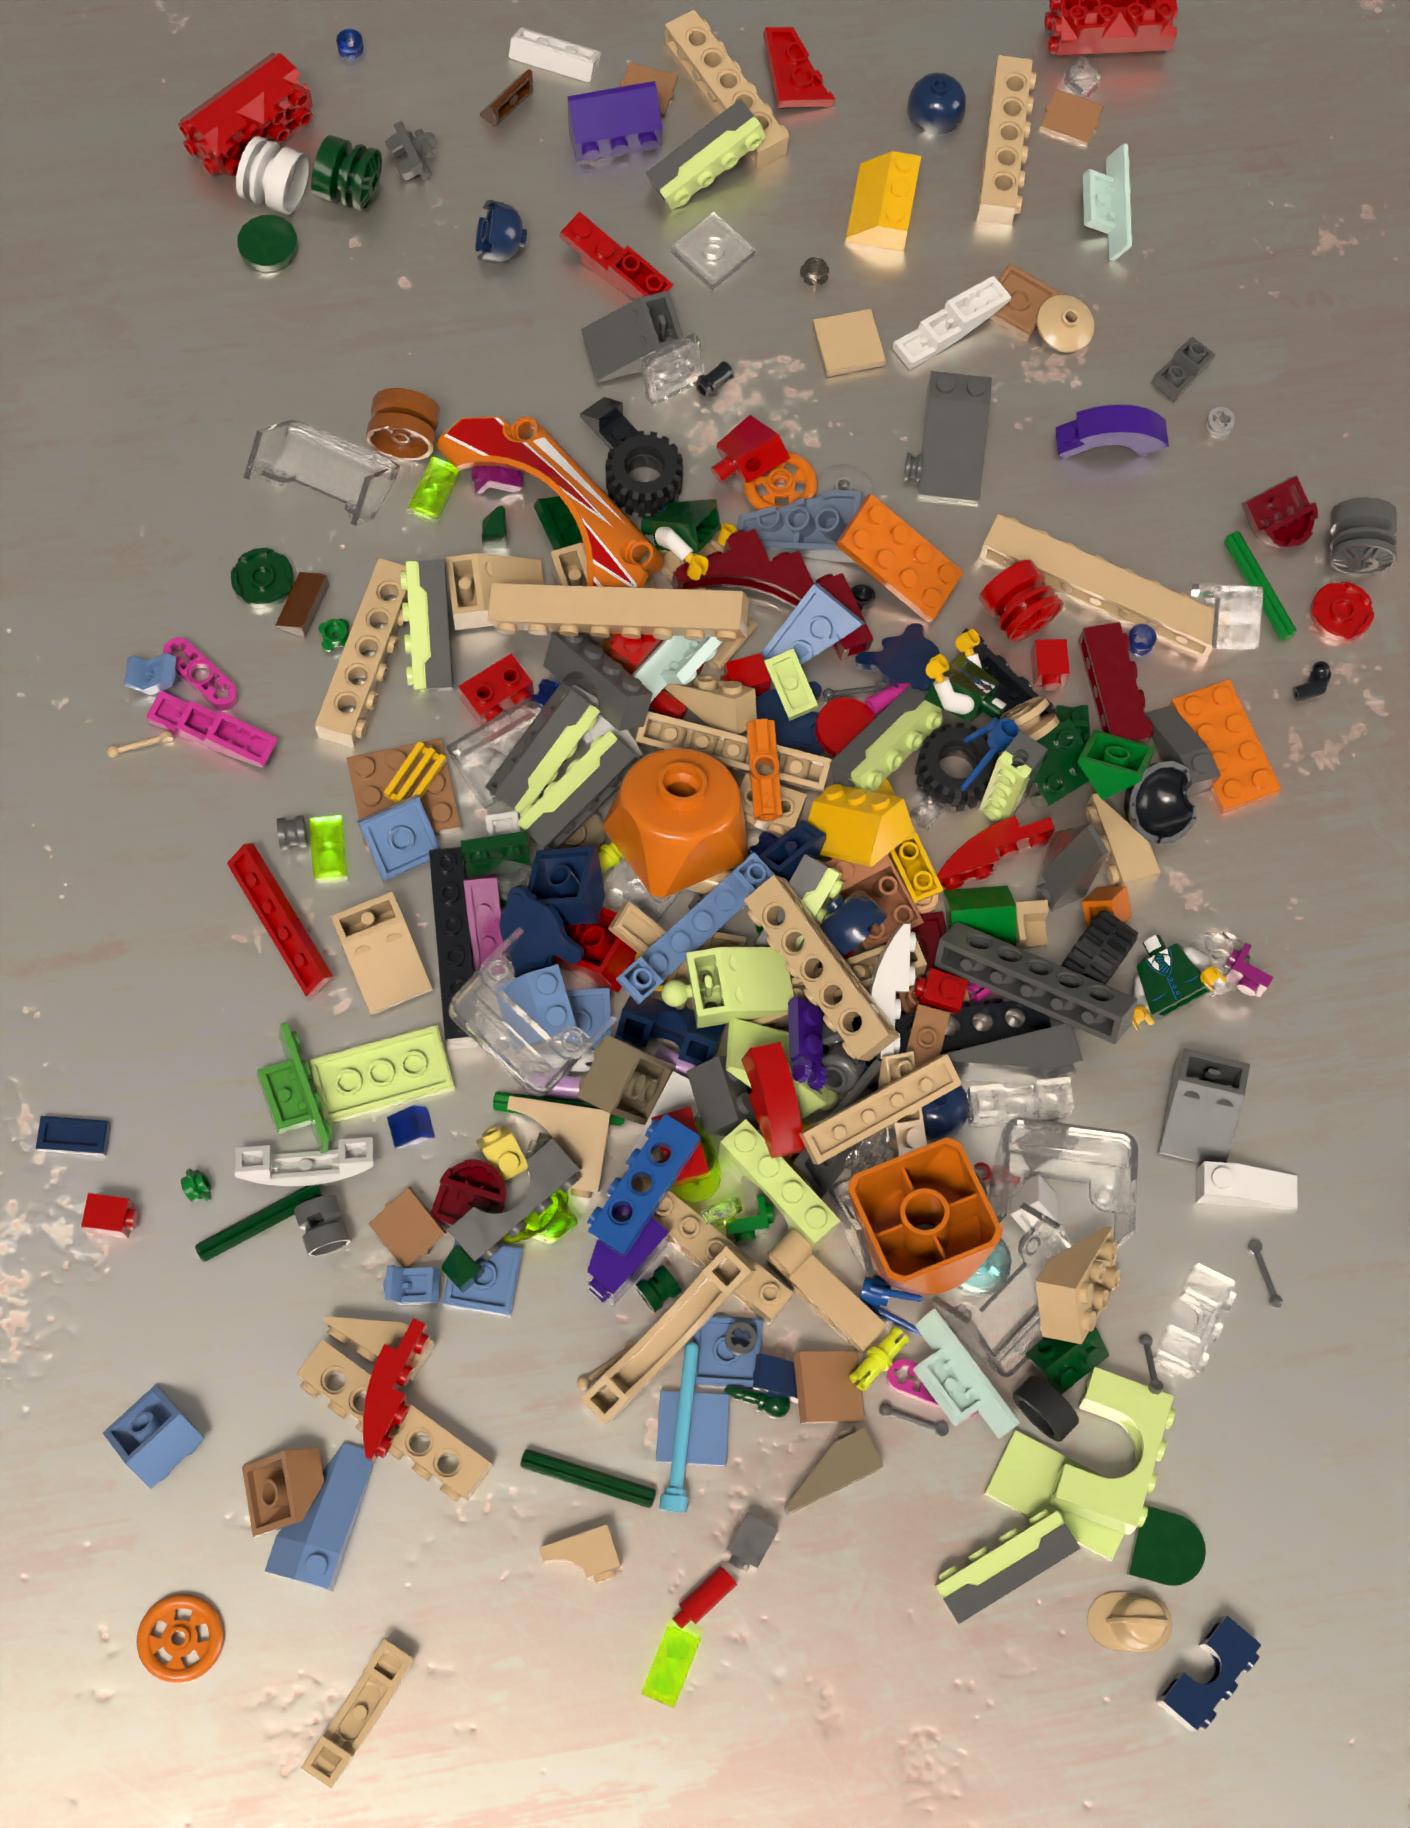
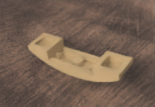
[301,1639,415,1788]

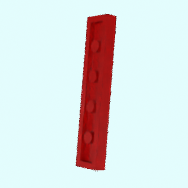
[227,843,333,997]

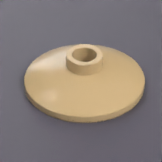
[1036,295,1094,353]

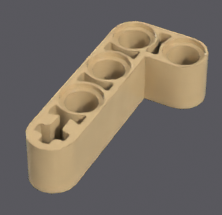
[766,1229,887,1354]

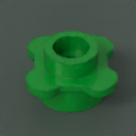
[318,619,350,652]
[181,1168,211,1203]

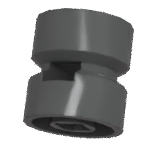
[294,1195,351,1257]

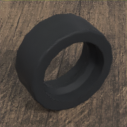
[1013,1375,1079,1442]

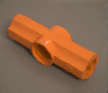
[746,719,783,821]

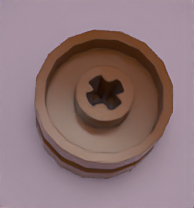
[366,388,440,461]

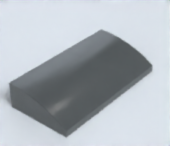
[792,1059,881,1199]

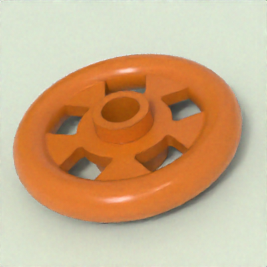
[743,451,817,510]
[136,1594,224,1684]

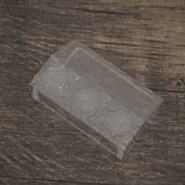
[446,699,567,809]

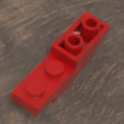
[559,211,674,299]
[937,815,1055,891]
[363,1318,430,1464]

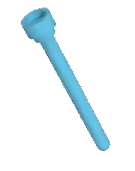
[659,1341,699,1513]

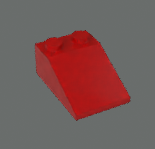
[554,907,637,993]

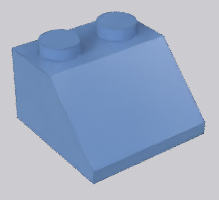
[495,964,578,1052]
[103,1384,205,1489]

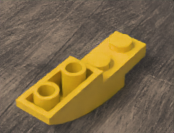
[873,778,944,904]

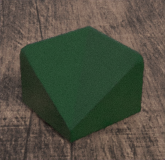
[481,506,507,549]
[441,1245,482,1293]

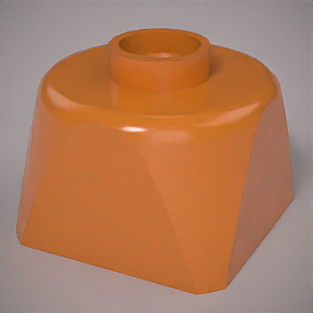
[602,748,748,898]
[848,1137,1003,1295]

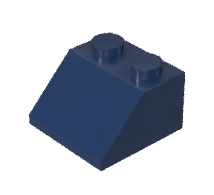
[527,846,605,925]

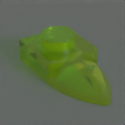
[701,1197,743,1227]

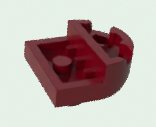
[1241,476,1318,548]
[431,1159,507,1226]

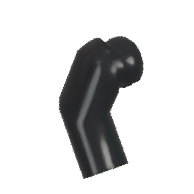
[1292,661,1331,702]

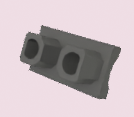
[385,121,437,181]

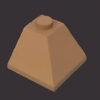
[242,1447,324,1537]

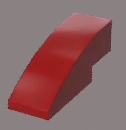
[741,1042,804,1159]

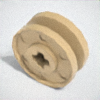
[988,695,1060,754]

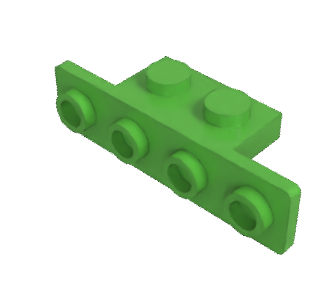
[257,1022,333,1154]

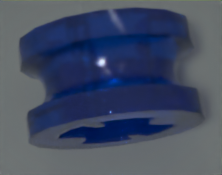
[336,29,364,60]
[1128,624,1157,656]

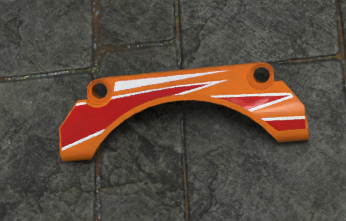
[437,416,664,637]

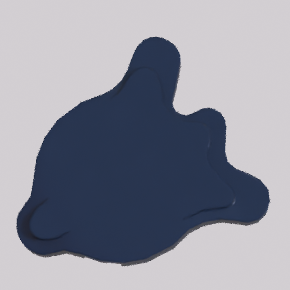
[855,623,940,691]
[744,681,824,756]
[499,885,584,978]

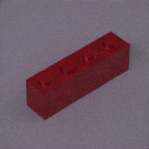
[1078,622,1153,745]

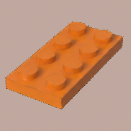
[835,494,964,623]
[1170,679,1282,814]

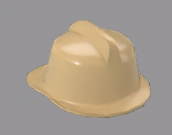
[1087,1592,1173,1652]

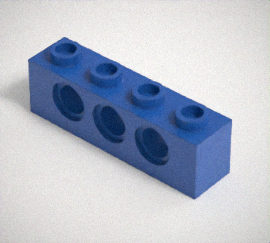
[587,1114,701,1258]

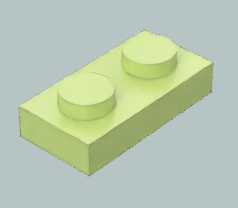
[764,648,819,721]

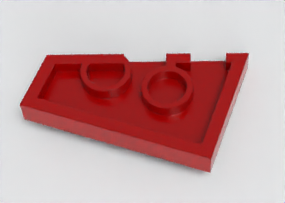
[763,27,836,108]

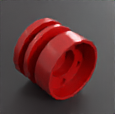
[979,559,1064,643]

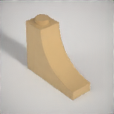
[507,1096,611,1198]

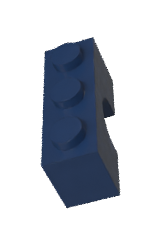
[615,996,726,1066]
[1156,1616,1262,1731]

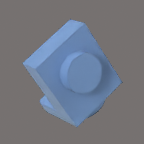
[124,653,176,695]
[383,1265,440,1305]

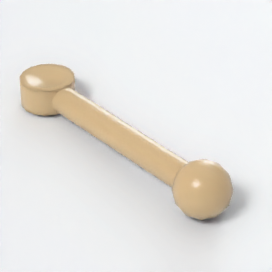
[107,731,173,758]
[577,1341,636,1390]

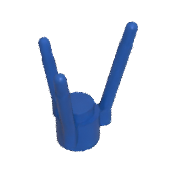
[960,717,1020,790]
[860,1275,923,1336]

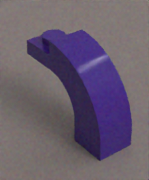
[1055,405,1169,459]

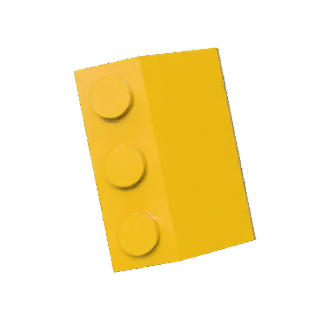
[845,151,921,252]
[807,784,915,867]

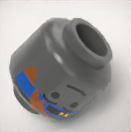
[822,1043,867,1093]

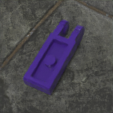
[788,996,827,1091]

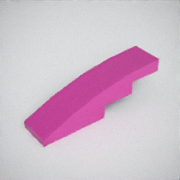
[146,690,278,768]

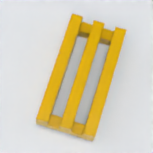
[383,741,447,803]

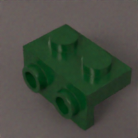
[533,496,583,550]
[1025,1327,1110,1395]

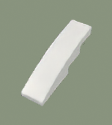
[892,276,1012,370]

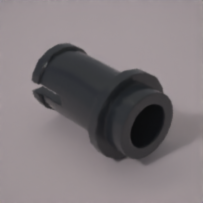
[695,361,734,398]

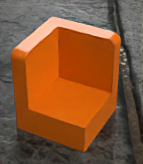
[1081,886,1132,927]

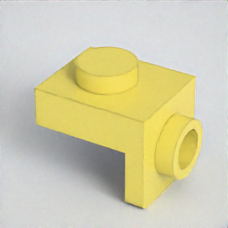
[476,1126,528,1181]

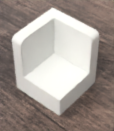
[1010,1174,1058,1236]

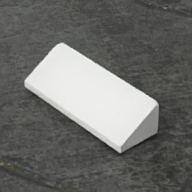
[509,27,602,82]

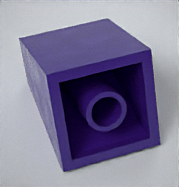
[587,1205,669,1306]

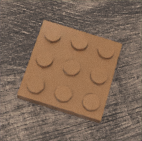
[347,738,462,850]

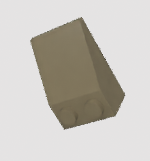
[576,1034,676,1125]

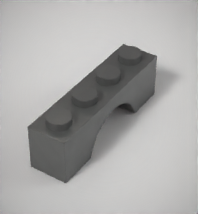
[543,632,653,731]
[448,1138,582,1262]

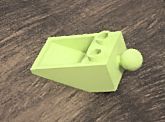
[661,947,794,1028]
[726,1018,838,1120]

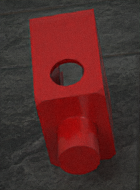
[711,415,790,483]

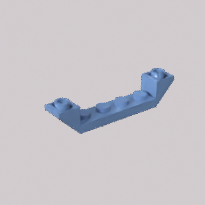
[616,852,775,1004]

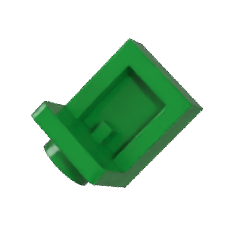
[725,1195,774,1244]

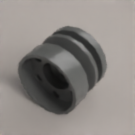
[1330,497,1397,575]

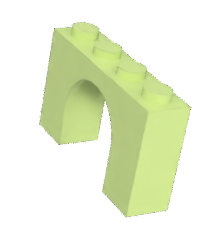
[718,1119,840,1255]
[1049,1367,1176,1535]

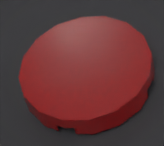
[1310,581,1374,642]
[815,697,875,757]

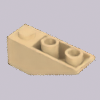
[664,674,757,735]
[1085,793,1161,891]
[874,1051,927,1158]
[323,1316,436,1382]

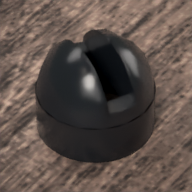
[851,584,875,613]

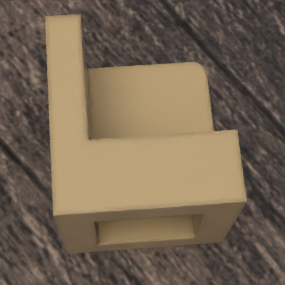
[1015,900,1049,949]

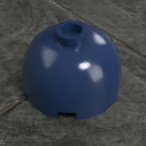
[907,72,966,135]
[475,200,527,263]
[822,894,888,956]
[922,1085,969,1142]

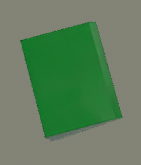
[1078,730,1156,800]
[943,885,1016,946]

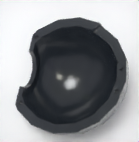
[1124,761,1197,844]

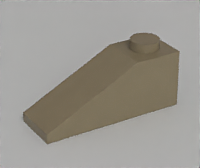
[784,1426,884,1515]

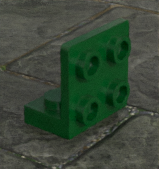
[1029,719,1089,808]
[460,831,532,908]

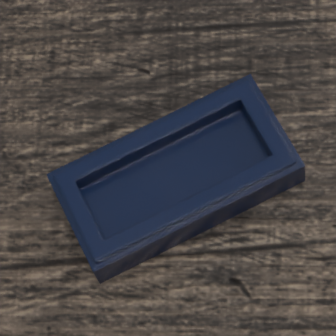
[35,1116,111,1156]

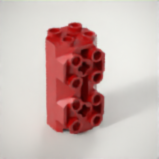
[1044,0,1178,56]
[178,53,313,177]

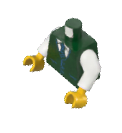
[641,499,737,580]
[924,629,1007,722]
[1132,935,1227,1030]

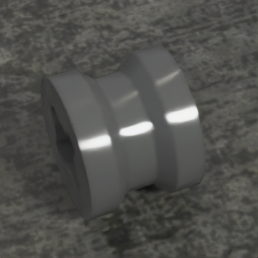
[277,815,308,850]

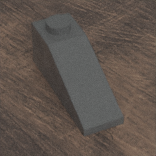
[1145,705,1221,797]

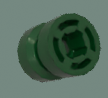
[634,1265,682,1313]

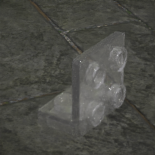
[1191,584,1263,650]

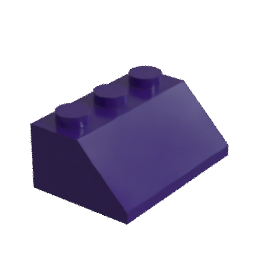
[568,81,663,162]

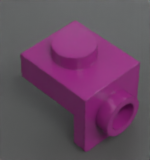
[471,466,522,494]
[1225,943,1273,997]

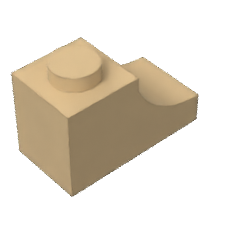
[539,1524,621,1584]

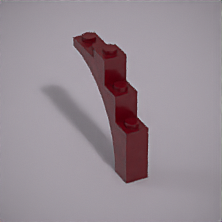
[671,529,873,661]

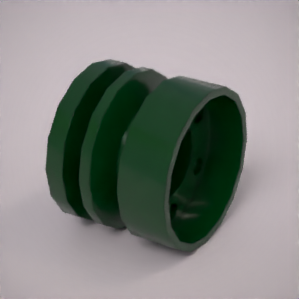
[311,135,382,212]

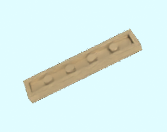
[799,1054,962,1165]

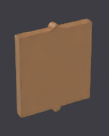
[620,62,678,117]
[1040,89,1104,146]
[369,1187,447,1268]

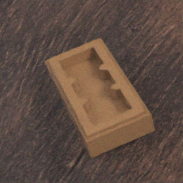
[906,1004,950,1068]

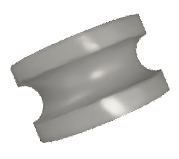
[1205,407,1235,438]

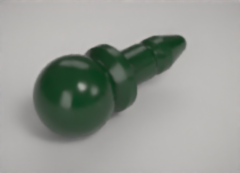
[724,1386,790,1419]

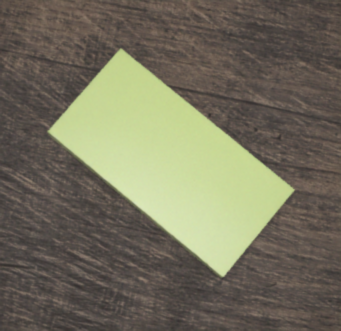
[307,1025,455,1124]
[984,1430,1125,1561]

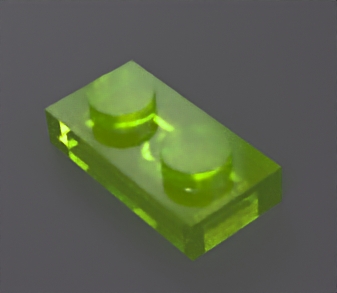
[407,456,461,524]
[309,815,347,884]
[641,1624,701,1708]

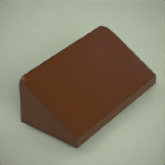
[480,69,533,127]
[275,572,329,638]

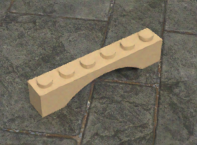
[581,1245,756,1424]

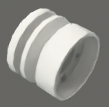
[236,136,310,215]

